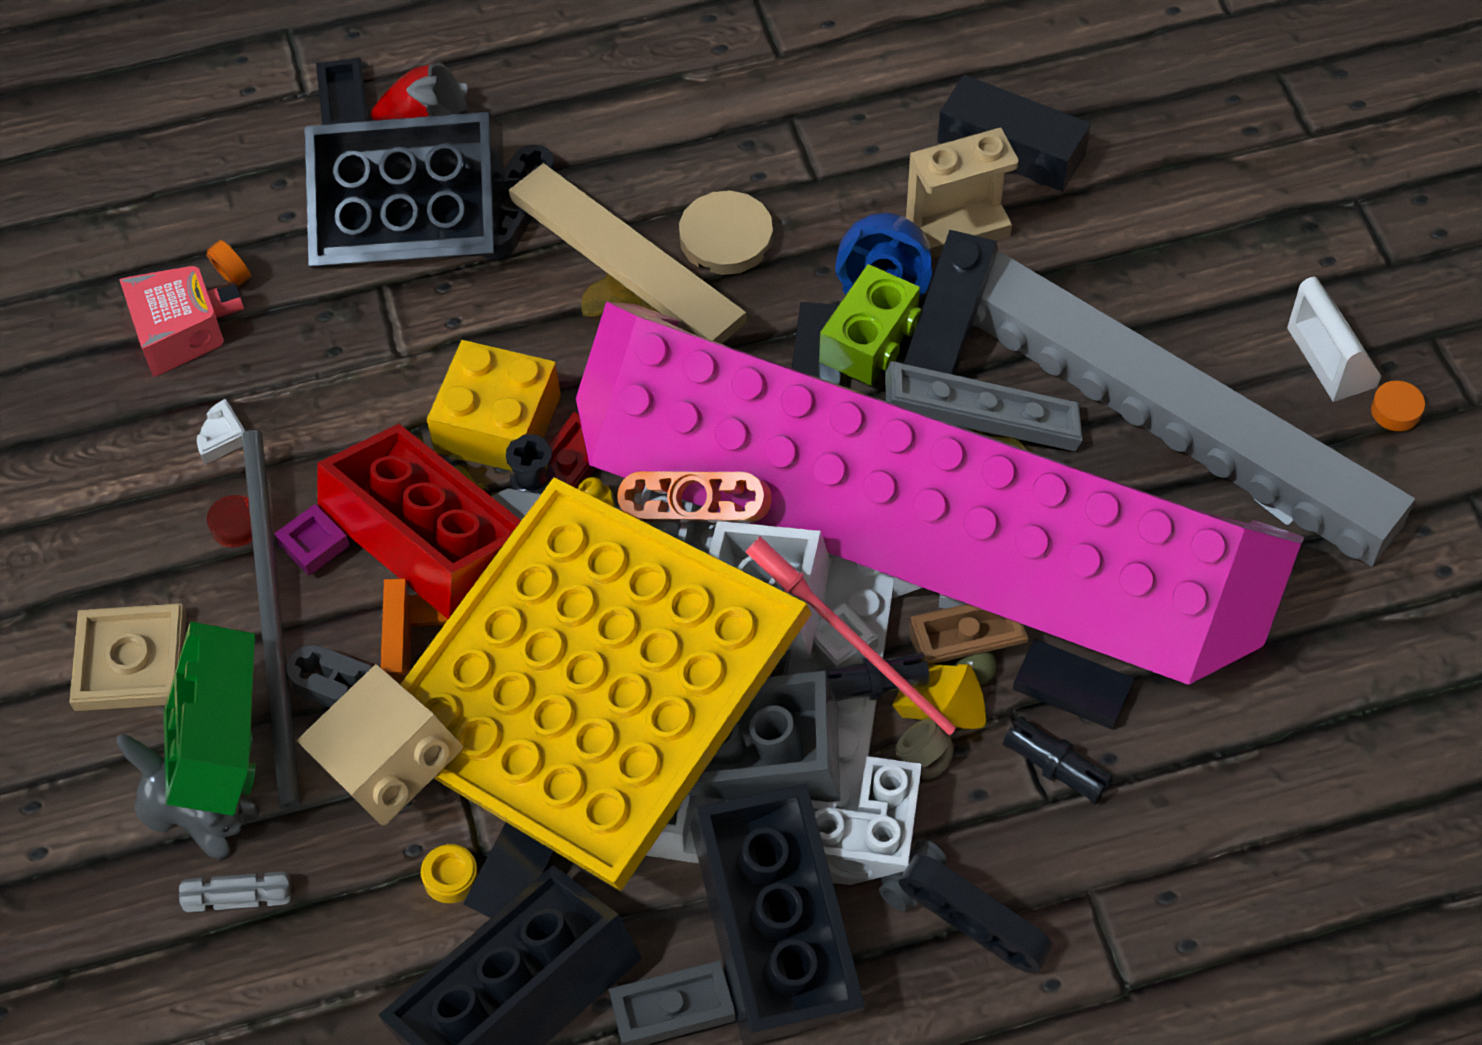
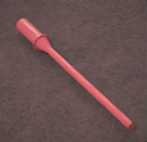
[745,536,956,735]

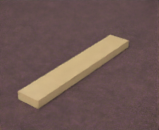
[509,163,747,344]

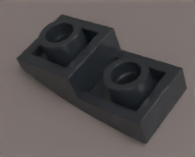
[463,822,554,918]

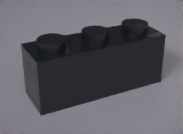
[937,74,1091,192]

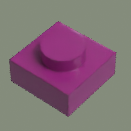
[274,504,350,576]

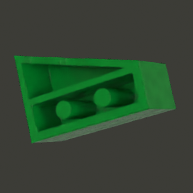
[163,621,255,816]

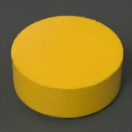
[421,844,479,904]

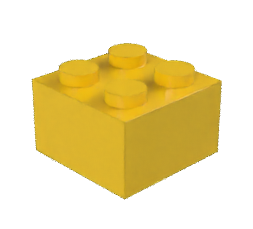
[427,340,561,471]

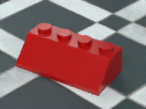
[317,424,521,619]

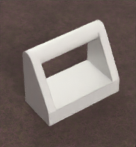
[1287,277,1381,402]

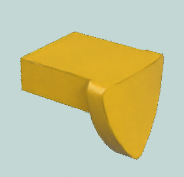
[892,664,986,729]

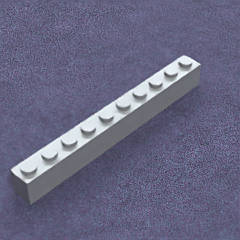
[972,251,1415,567]

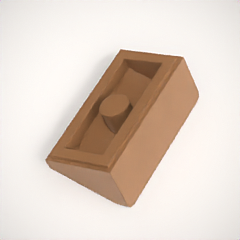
[909,604,1028,665]

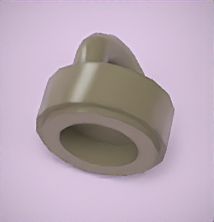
[895,718,954,780]

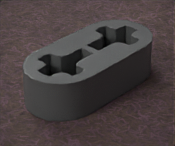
[286,645,372,708]

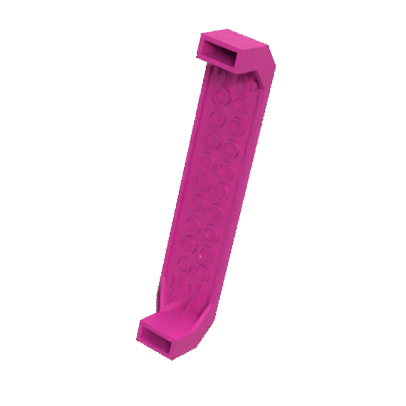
[576,301,1304,685]

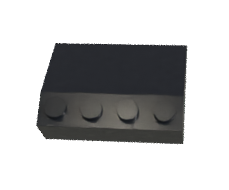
[305,112,504,268]

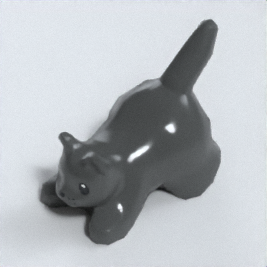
[116,734,259,860]

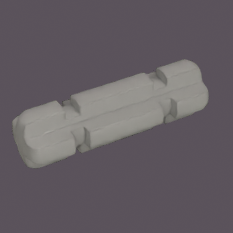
[179,871,292,912]

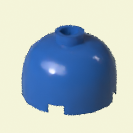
[835,212,933,299]

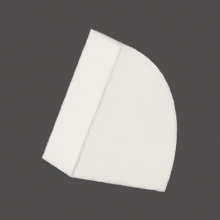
[197,399,245,465]

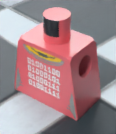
[119,266,244,377]

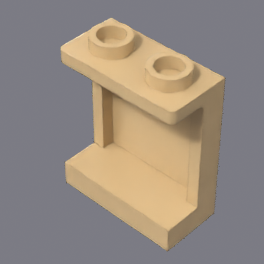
[906,127,1018,259]
[296,664,462,826]

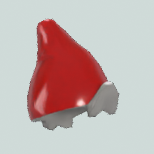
[371,62,468,121]

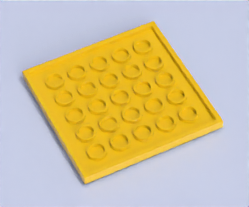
[400,478,812,891]

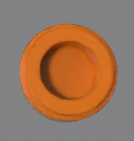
[206,240,251,288]
[1371,381,1425,431]

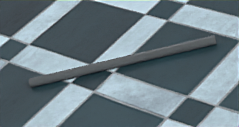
[242,430,302,810]

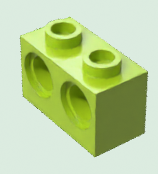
[819,264,922,386]

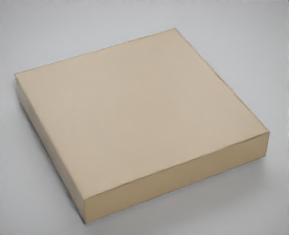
[69,603,187,711]

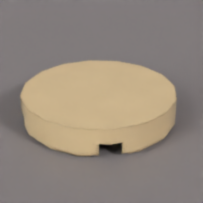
[679,191,773,275]

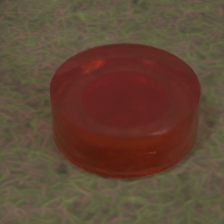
[207,495,252,547]

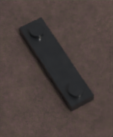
[903,230,998,375]

